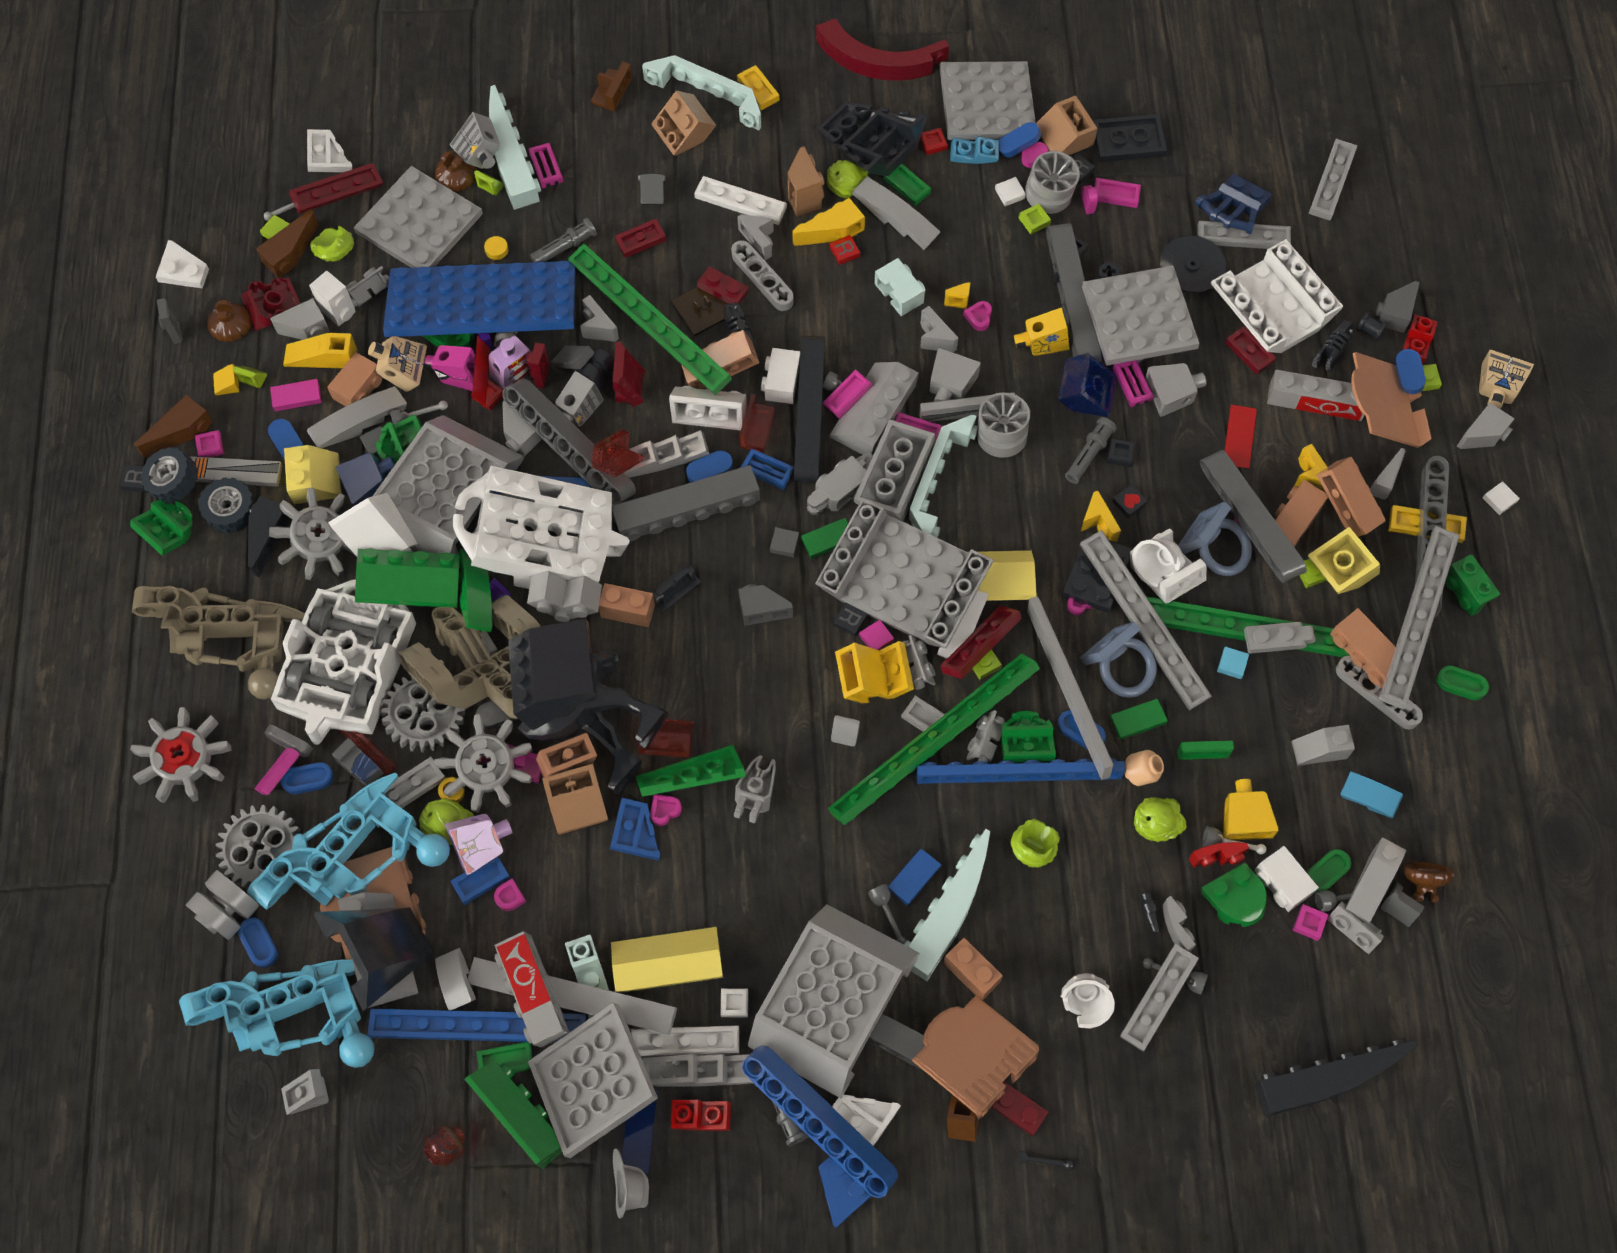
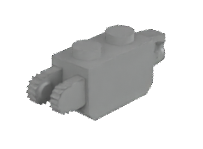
[807,452,873,515]

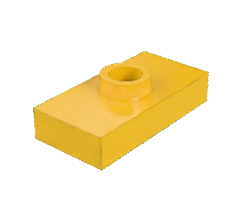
[737,65,780,110]

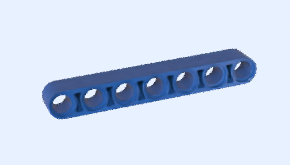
[742,1045,898,1198]

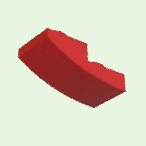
[1402,314,1437,365]
[1189,842,1249,868]
[671,1100,731,1131]

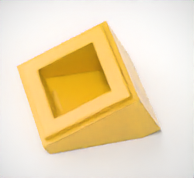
[944,282,971,309]
[213,364,239,395]

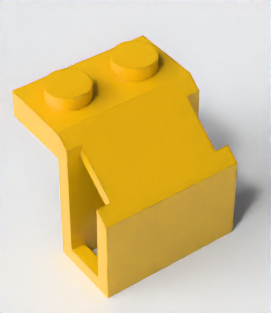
[835,641,914,703]

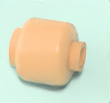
[1124,750,1164,786]

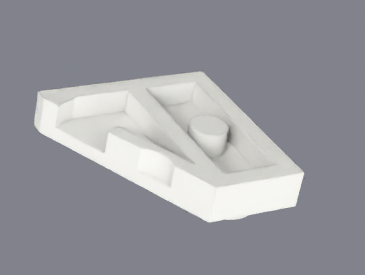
[307,129,352,172]
[156,240,209,288]
[832,1095,901,1146]

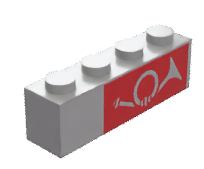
[1267,370,1364,421]
[494,931,570,1047]

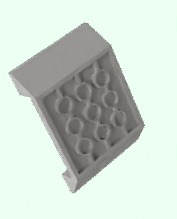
[372,415,524,554]
[815,498,994,649]
[748,905,920,1099]

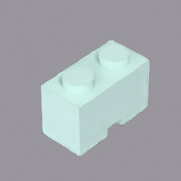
[875,258,925,316]

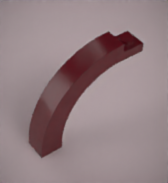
[816,18,949,81]

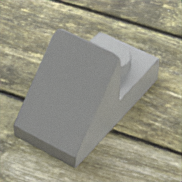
[738,214,774,260]
[580,295,619,342]
[920,306,958,352]
[281,1069,329,1115]

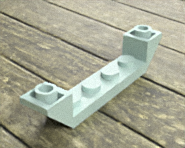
[642,55,761,130]
[909,415,978,538]
[565,935,609,1019]

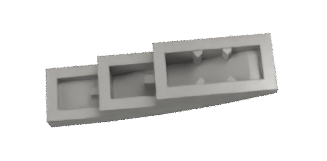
[852,177,940,250]
[307,386,407,448]
[608,430,709,478]
[642,1054,754,1087]

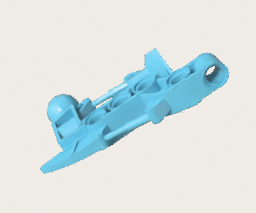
[247,773,450,909]
[179,959,374,1068]

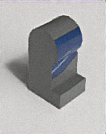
[332,738,384,786]

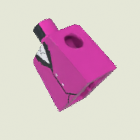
[424,345,476,391]

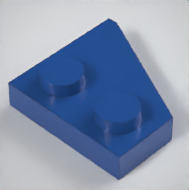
[610,798,660,860]
[819,1157,871,1228]

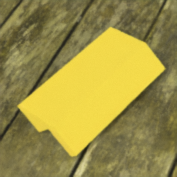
[968,550,1036,601]
[611,927,723,993]

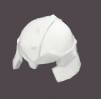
[1132,536,1185,587]
[1061,973,1115,1028]

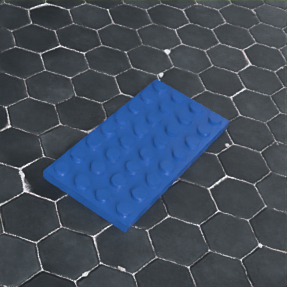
[383,261,576,337]

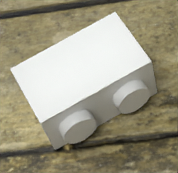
[309,271,356,326]
[761,348,800,404]
[1255,846,1319,912]

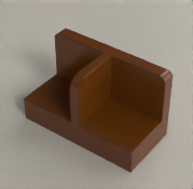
[591,62,632,112]

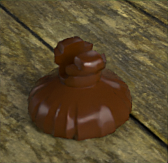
[434,151,476,192]
[207,300,252,342]
[1403,861,1454,903]

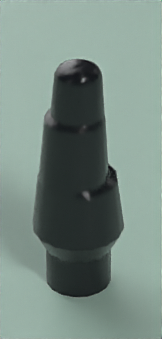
[1141,892,1159,933]

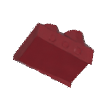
[242,277,301,331]
[613,341,647,407]

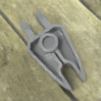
[734,755,776,823]

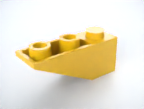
[793,198,865,246]
[283,333,357,368]

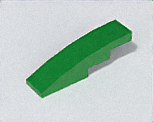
[458,549,492,632]

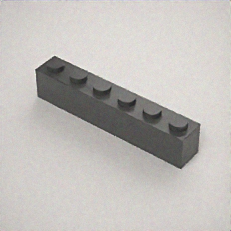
[612,465,760,541]

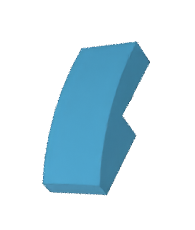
[950,136,999,164]
[1340,772,1403,818]

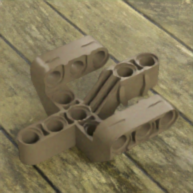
[398,595,541,718]

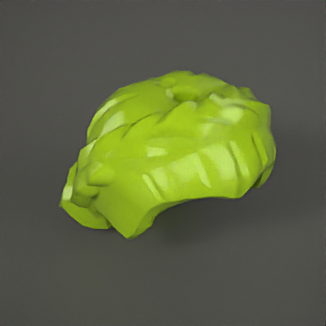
[827,160,868,199]
[310,226,354,262]
[1134,797,1187,842]
[419,798,474,845]
[1011,818,1060,868]

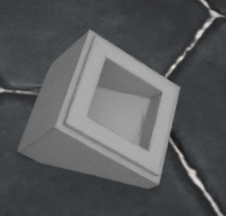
[831,715,860,746]

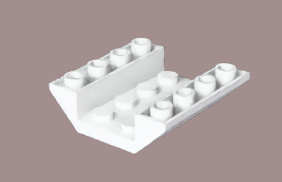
[1211,239,1343,353]

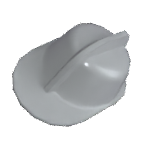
[613,1148,649,1219]

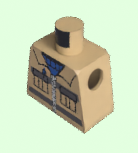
[368,336,427,392]
[1479,350,1534,409]

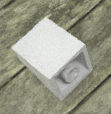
[328,493,418,556]

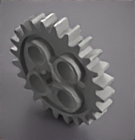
[381,676,465,752]
[216,805,300,889]

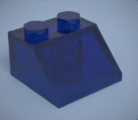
[1058,353,1116,417]

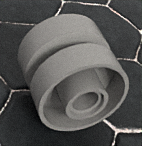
[1025,151,1080,213]
[977,393,1030,457]
[186,870,260,940]

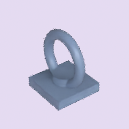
[1178,502,1252,576]
[1079,622,1157,698]

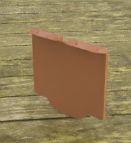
[1352,352,1432,448]
[320,846,426,960]
[912,996,1039,1120]

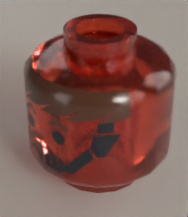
[423,1124,466,1167]

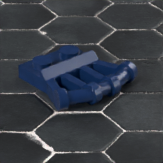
[1195,174,1272,234]

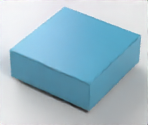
[1217,647,1249,679]

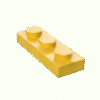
[1388,505,1467,543]

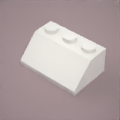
[669,386,747,431]

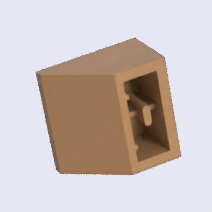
[651,91,716,156]
[1036,95,1098,155]
[788,147,824,217]
[542,764,608,835]

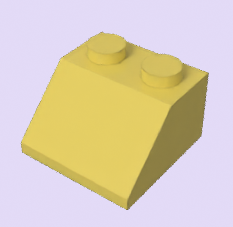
[284,445,342,504]
[1308,527,1380,594]

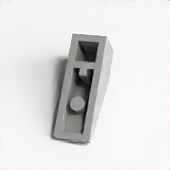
[1345,837,1406,924]

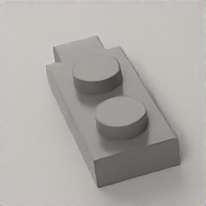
[1244,622,1316,654]

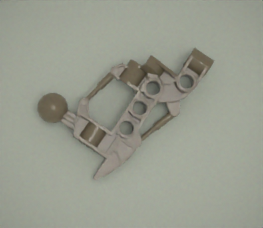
[132,586,305,700]

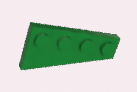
[635,745,746,797]

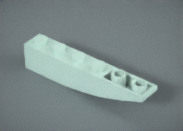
[489,85,541,210]
[904,829,990,981]

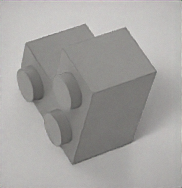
[527,571,602,622]

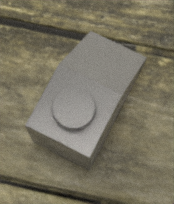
[270,298,329,340]
[503,401,542,457]
[1457,403,1514,449]
[1292,725,1355,766]

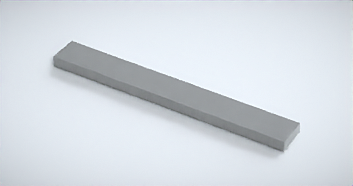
[1379,526,1460,710]
[1080,530,1212,711]
[1027,596,1113,780]
[468,957,677,1035]

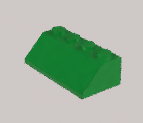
[355,548,459,608]
[465,1060,562,1169]

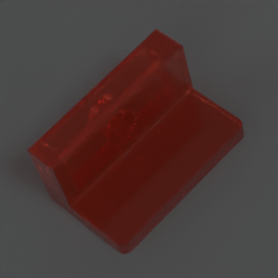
[740,394,775,453]
[592,429,644,477]
[638,720,693,758]

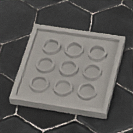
[940,61,1036,140]
[354,166,483,268]
[1082,266,1199,366]
[528,1002,658,1158]

